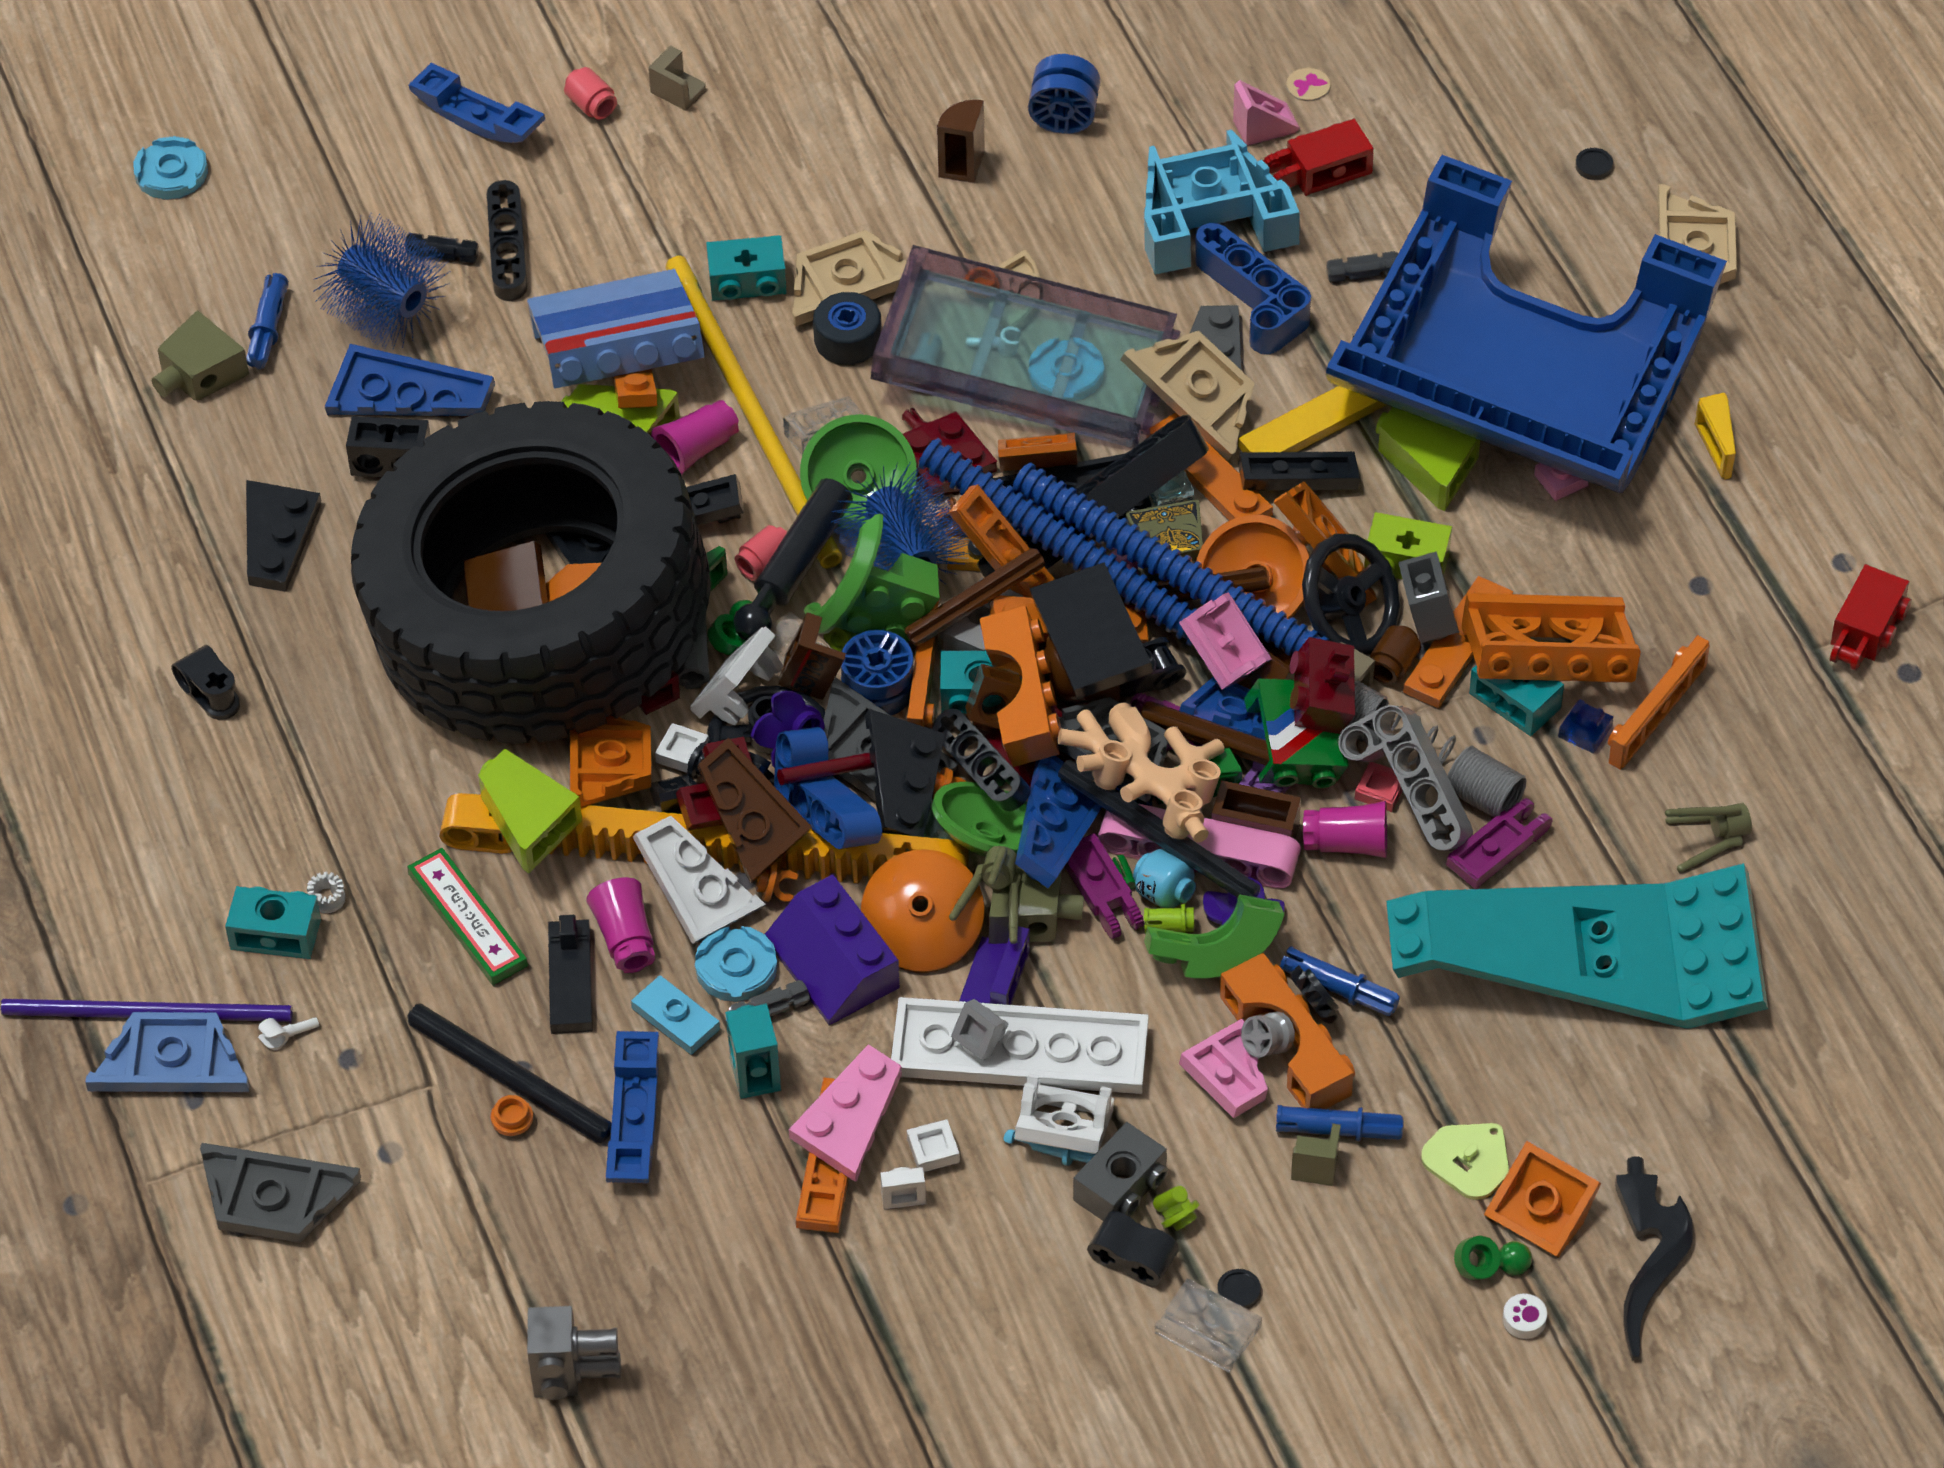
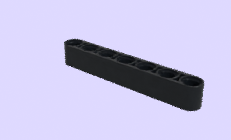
[977,415,1209,590]

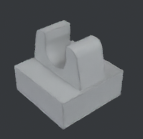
[951,999,1008,1060]

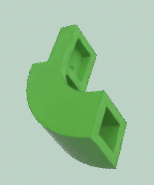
[1144,894,1285,978]

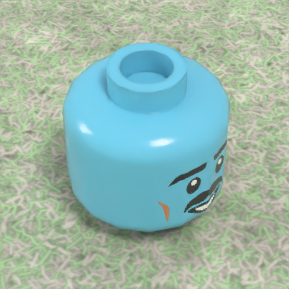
[1133,849,1196,908]

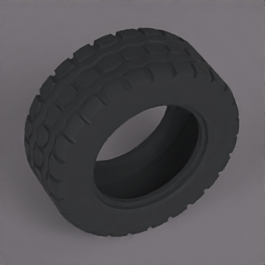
[351,401,711,743]

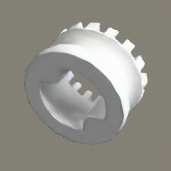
[307,872,346,913]

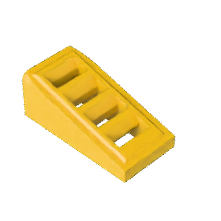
[1694,393,1736,480]

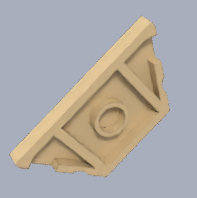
[1658,184,1737,284]
[793,230,928,327]
[1120,331,1255,461]

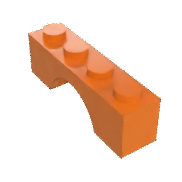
[980,605,1062,767]
[1220,953,1355,1109]

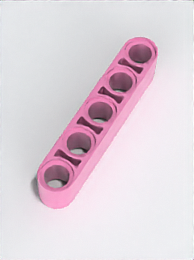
[1098,804,1301,889]

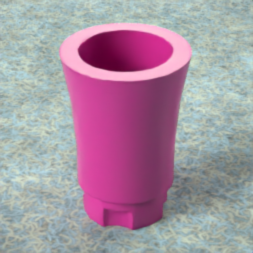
[651,400,739,475]
[1303,801,1387,858]
[586,877,655,973]

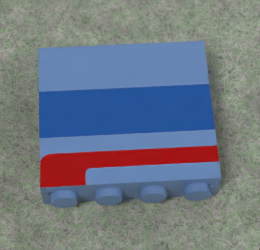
[527,269,705,389]

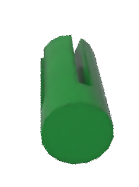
[1112,855,1136,890]

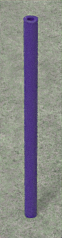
[1,999,293,1022]

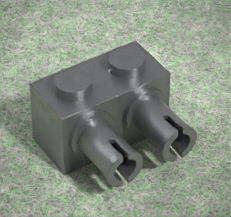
[527,1306,621,1400]

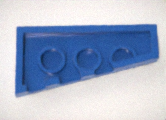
[324,344,495,416]
[1179,676,1357,741]
[1015,756,1102,888]

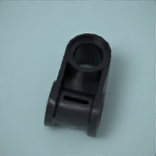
[1120,637,1187,697]
[171,645,240,720]

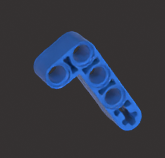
[1195,223,1311,355]
[774,727,882,849]

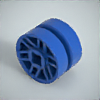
[1028,54,1101,134]
[841,630,914,716]

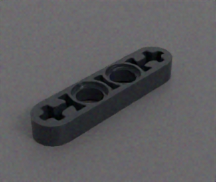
[486,180,527,301]
[932,709,1030,811]

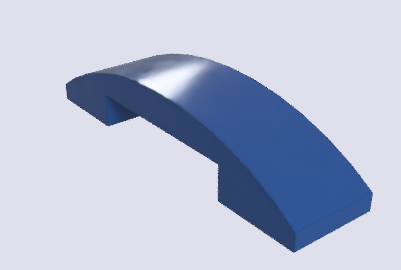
[408,63,546,143]
[606,1031,659,1183]

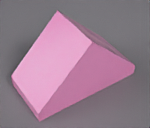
[1233,80,1300,146]

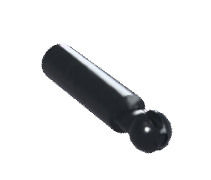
[733,478,853,641]

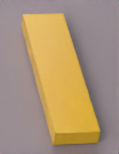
[1238,386,1386,453]

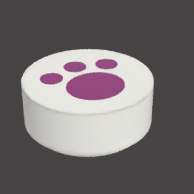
[1503,1294,1547,1339]

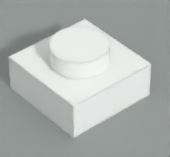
[655,723,709,773]
[907,1119,960,1172]
[880,1167,926,1210]

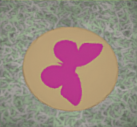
[1286,68,1330,100]

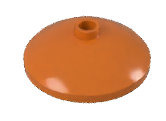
[1196,515,1310,619]
[861,849,985,973]

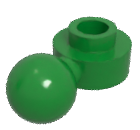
[707,600,752,655]
[1454,1236,1532,1280]

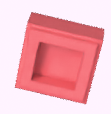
[1354,762,1403,812]

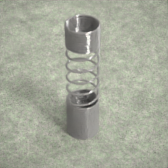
[1346,681,1527,818]

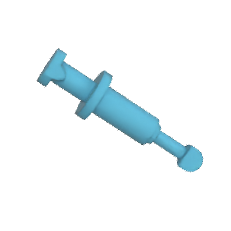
[1003,1129,1095,1166]

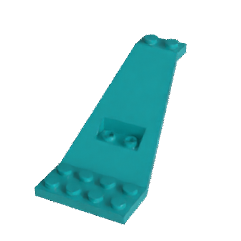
[1386,863,1768,1029]

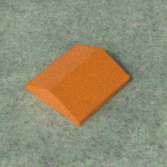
[998,433,1078,472]
[1484,1141,1601,1257]

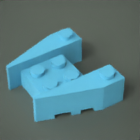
[1144,130,1300,275]

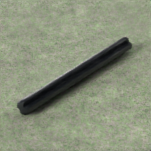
[1058,759,1261,898]
[407,1003,612,1143]

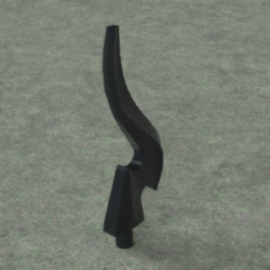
[1615,1156,1693,1361]

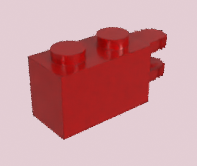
[1263,118,1374,196]

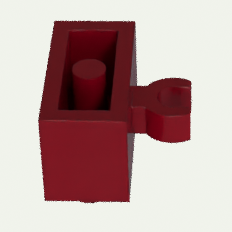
[1290,637,1355,734]

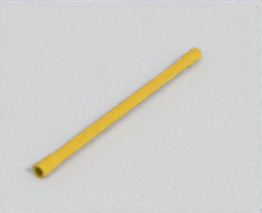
[665,255,842,568]

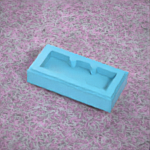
[631,975,720,1055]

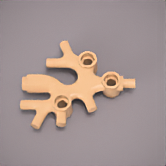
[1058,703,1224,842]

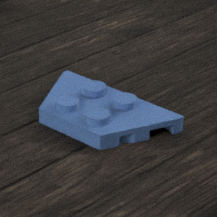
[85,1012,249,1092]

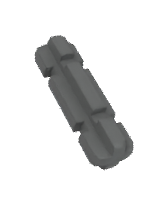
[1326,251,1398,282]
[729,980,810,1017]

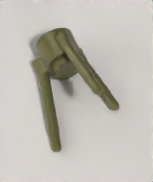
[1665,803,1752,873]
[949,846,1021,944]

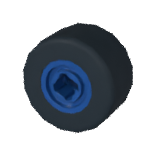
[813,292,882,365]

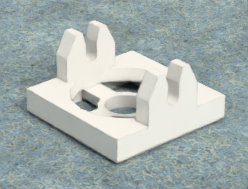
[690,626,783,725]
[1014,1074,1115,1154]

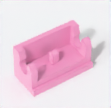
[1179,592,1272,689]

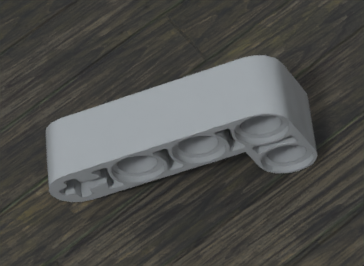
[1338,705,1473,851]

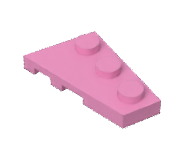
[789,1044,902,1182]

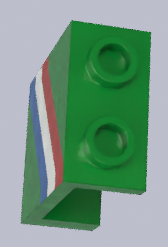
[1244,678,1349,788]

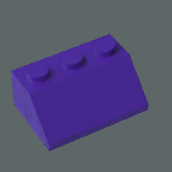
[765,874,900,1026]

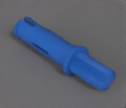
[246,273,289,369]
[1280,946,1400,1016]
[1276,1105,1404,1142]

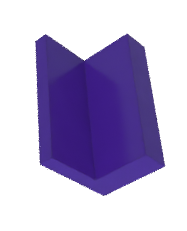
[959,926,1030,1005]

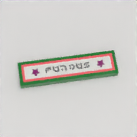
[407,848,528,986]

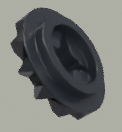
[1291,965,1339,1024]

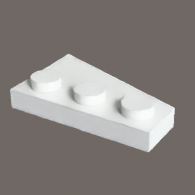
[633,816,766,945]

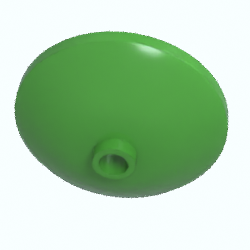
[800,414,917,531]
[932,782,1028,857]

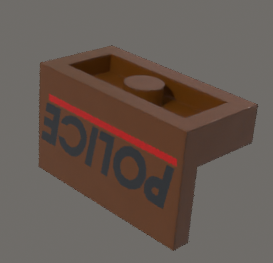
[778,612,846,700]

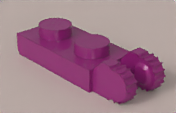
[1446,798,1553,889]
[1064,833,1144,939]

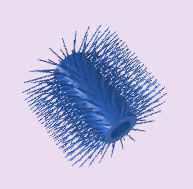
[313,212,451,349]
[831,462,972,584]

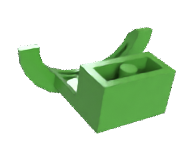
[804,513,940,643]

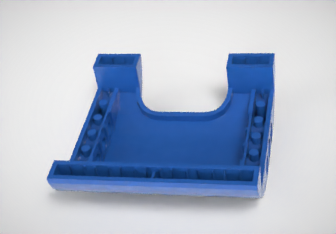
[1326,154,1727,494]

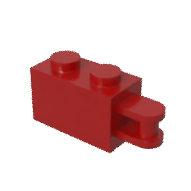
[1829,564,1912,671]

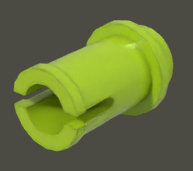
[1144,904,1195,934]

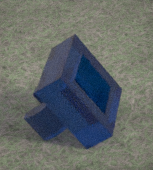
[1558,699,1614,754]

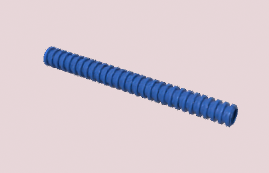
[919,438,1197,651]
[1013,462,1329,656]

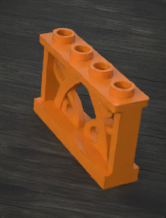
[1461,593,1641,682]

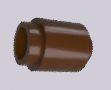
[1369,625,1421,685]

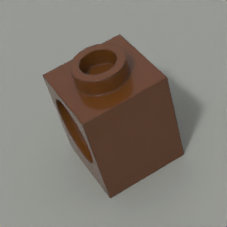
[965,664,1021,732]

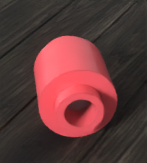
[564,67,617,120]
[735,525,787,581]

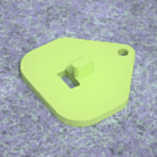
[1421,1123,1509,1200]

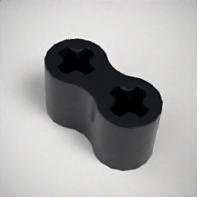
[1087,1211,1179,1287]

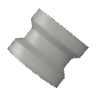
[1241,1012,1295,1058]

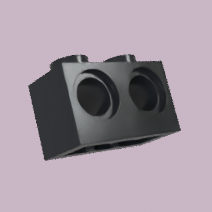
[346,416,430,477]

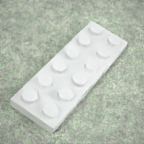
[891,997,1149,1094]

